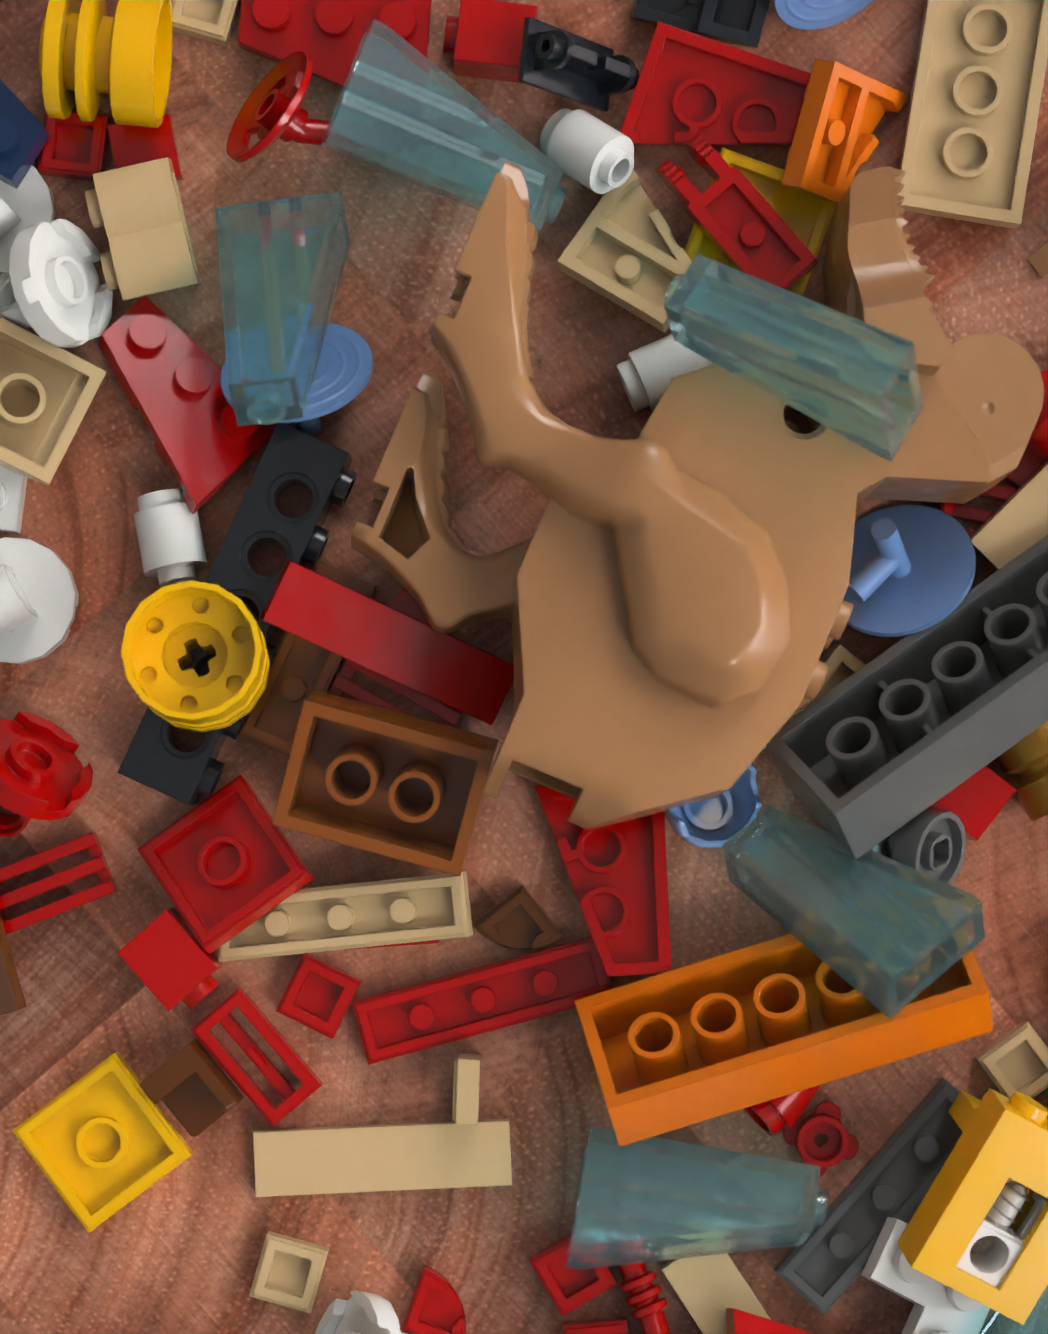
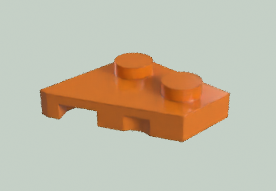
[781,58,907,203]

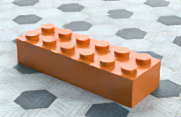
[575,889,993,1147]

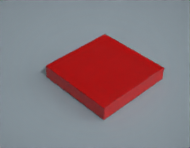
[137,774,314,954]

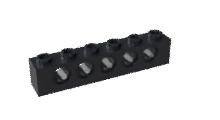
[118,423,357,805]

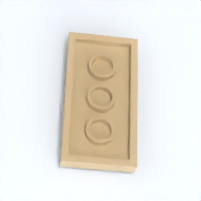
[897,0,1048,229]

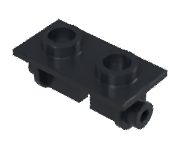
[518,17,639,112]

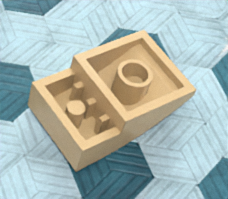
[0,317,107,486]

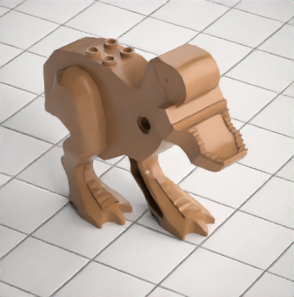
[351,161,1045,829]

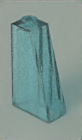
[320,19,566,231]
[215,191,350,427]
[664,254,923,462]
[722,807,985,1019]
[566,1126,829,1270]

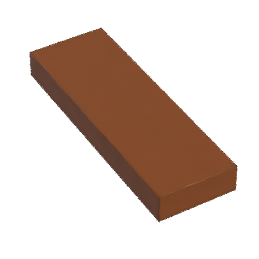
[239,560,376,757]

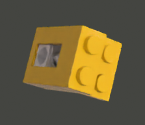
[897,1088,1048,1325]

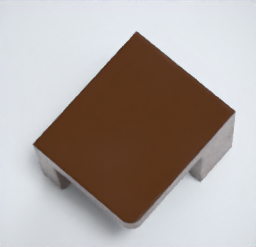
[139,1038,244,1137]

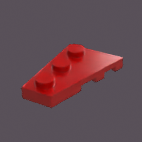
[238,0,433,120]
[620,21,811,146]
[98,296,277,515]
[535,786,672,978]

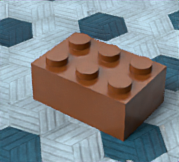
[272,689,499,876]

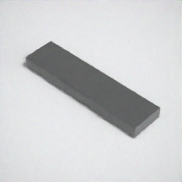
[774,1078,963,1315]

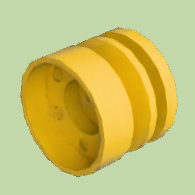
[39,0,173,128]
[121,580,270,732]

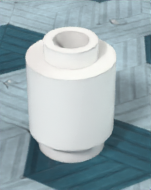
[540,108,634,194]
[616,329,713,412]
[134,488,207,586]

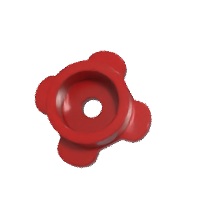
[783,1101,859,1178]

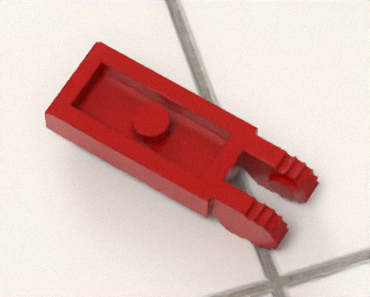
[656,134,818,307]

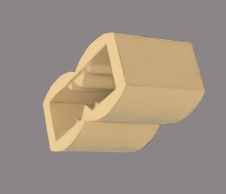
[85,157,201,301]

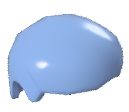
[666,763,762,848]

